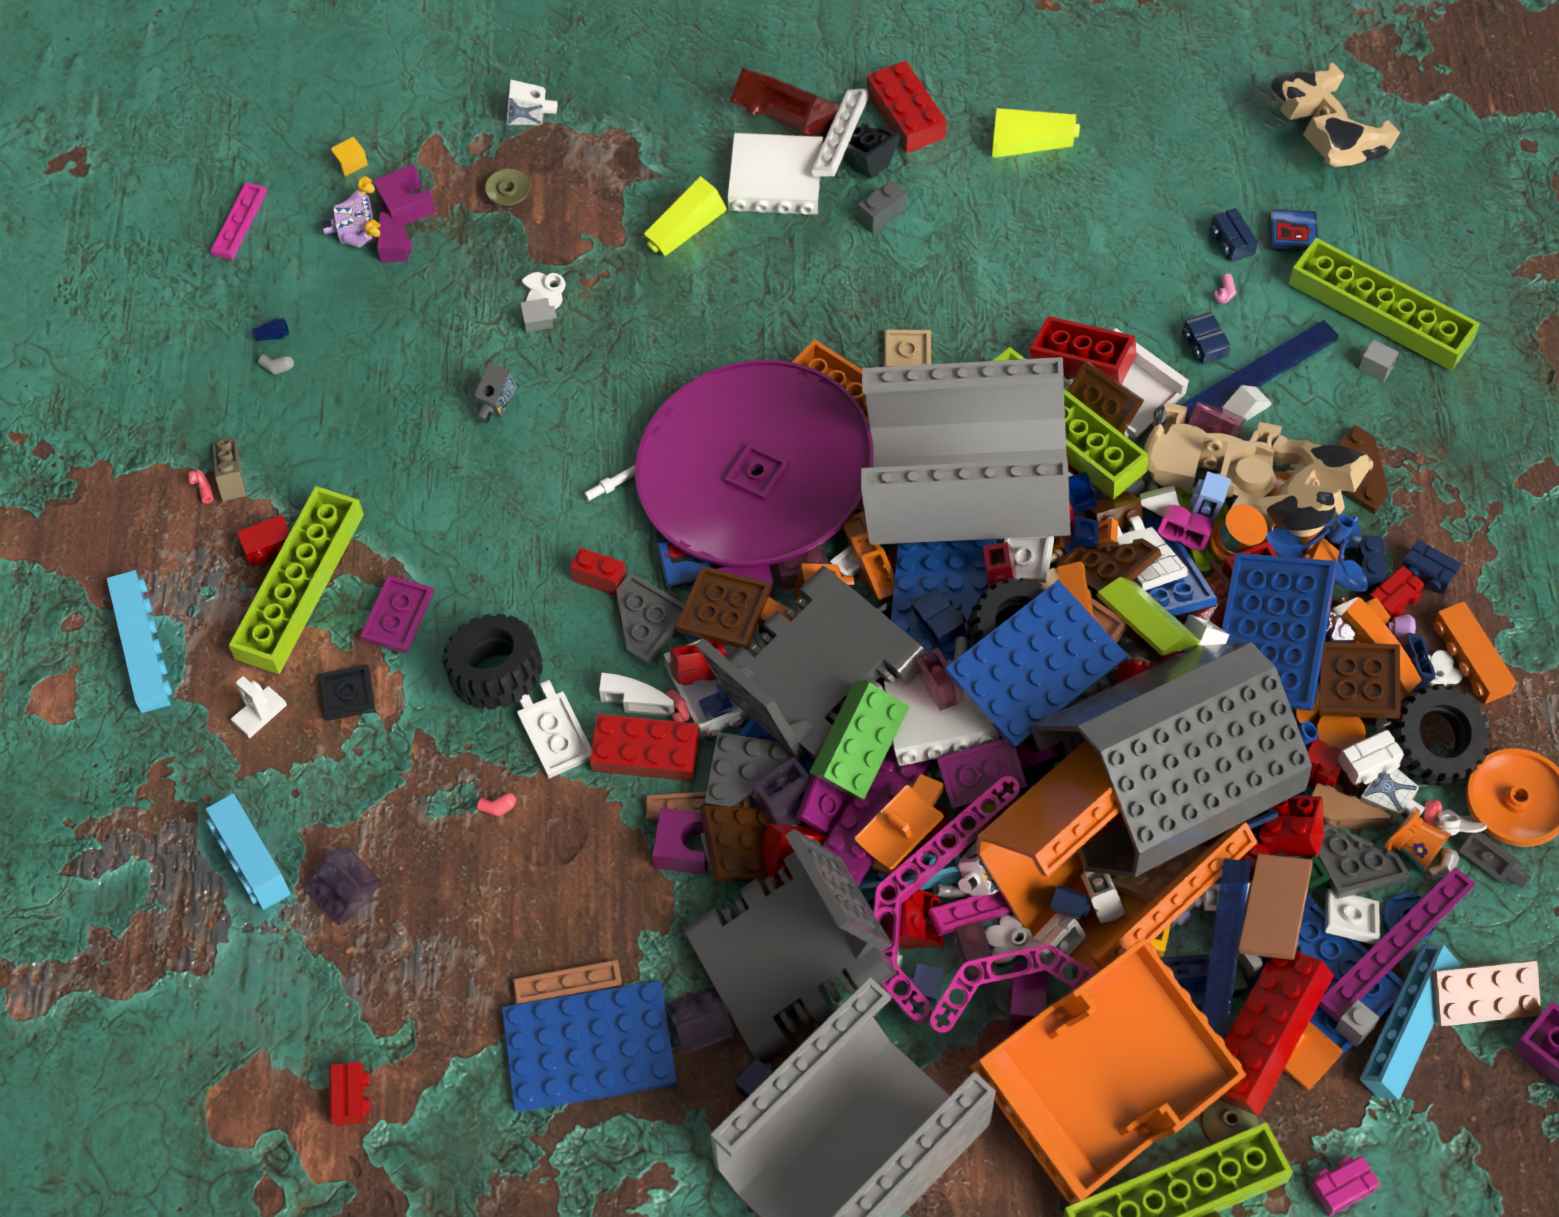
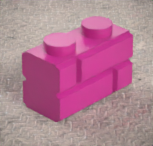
[1311,1156,1380,1217]

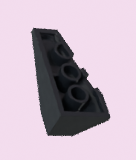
[812,117,900,179]

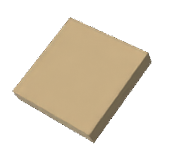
[884,330,931,367]

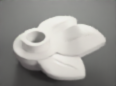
[522,272,565,309]
[1426,650,1463,686]
[1436,809,1487,835]
[981,915,1033,964]

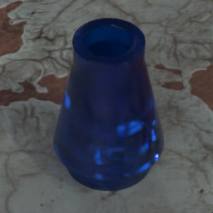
[253,317,289,342]

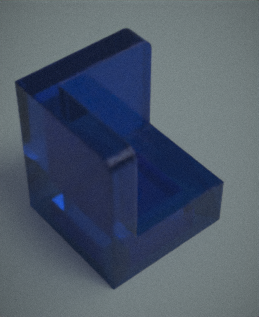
[1068,472,1097,514]
[1065,516,1099,552]
[699,683,733,721]

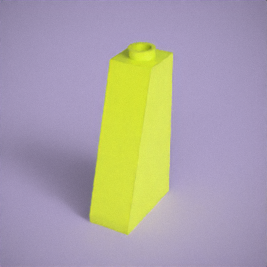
[992,108,1080,157]
[644,176,727,256]

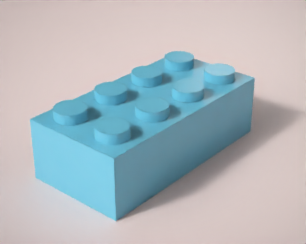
[206,793,291,910]

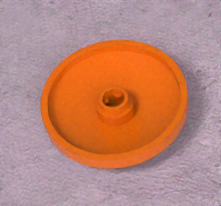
[1466,748,1559,847]

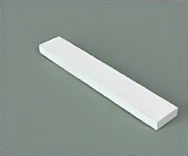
[812,89,869,177]

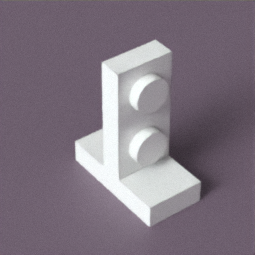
[231,676,287,738]

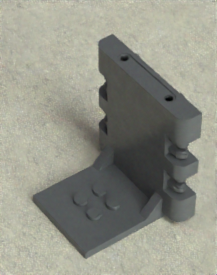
[696,566,930,761]
[684,829,897,1063]

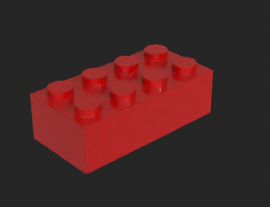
[867,60,947,153]
[1030,316,1137,384]
[590,714,700,782]

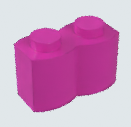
[1158,505,1214,550]

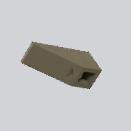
[213,438,246,501]

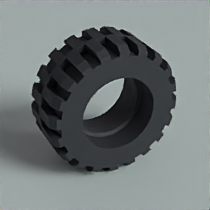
[966,578,1045,648]
[442,613,543,710]
[1385,684,1491,786]

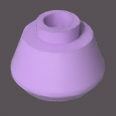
[1387,614,1416,640]

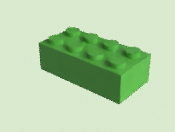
[809,680,909,799]

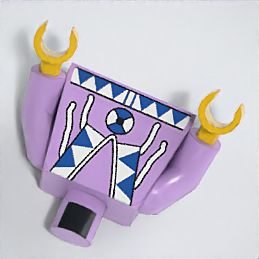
[322,176,381,248]

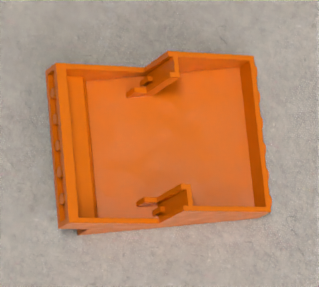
[970,938,1246,1206]

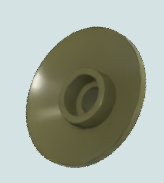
[485,169,530,206]
[1202,1099,1258,1144]

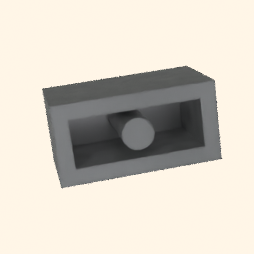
[858,180,906,234]

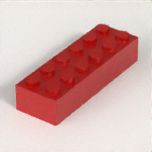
[1218,951,1334,1116]

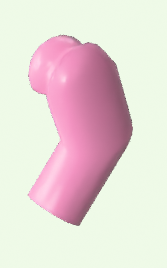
[1214,274,1236,304]

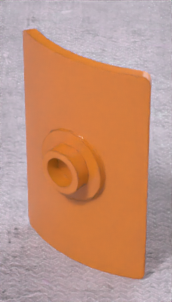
[854,785,944,870]
[1284,1021,1343,1090]

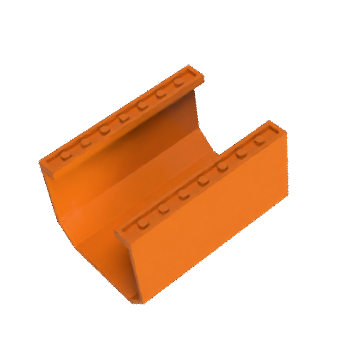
[976,740,1257,972]

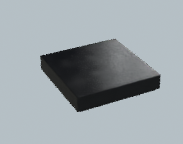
[319,664,376,721]

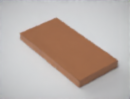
[1239,854,1313,960]

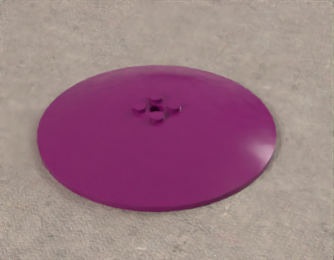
[635,360,874,567]

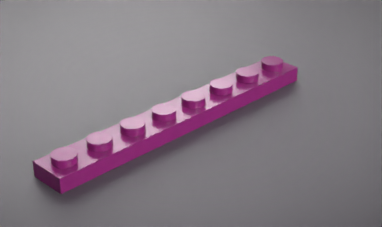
[1319,867,1476,1022]

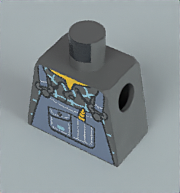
[474,362,518,423]

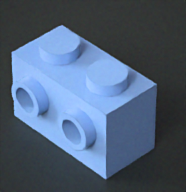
[1189,472,1231,522]

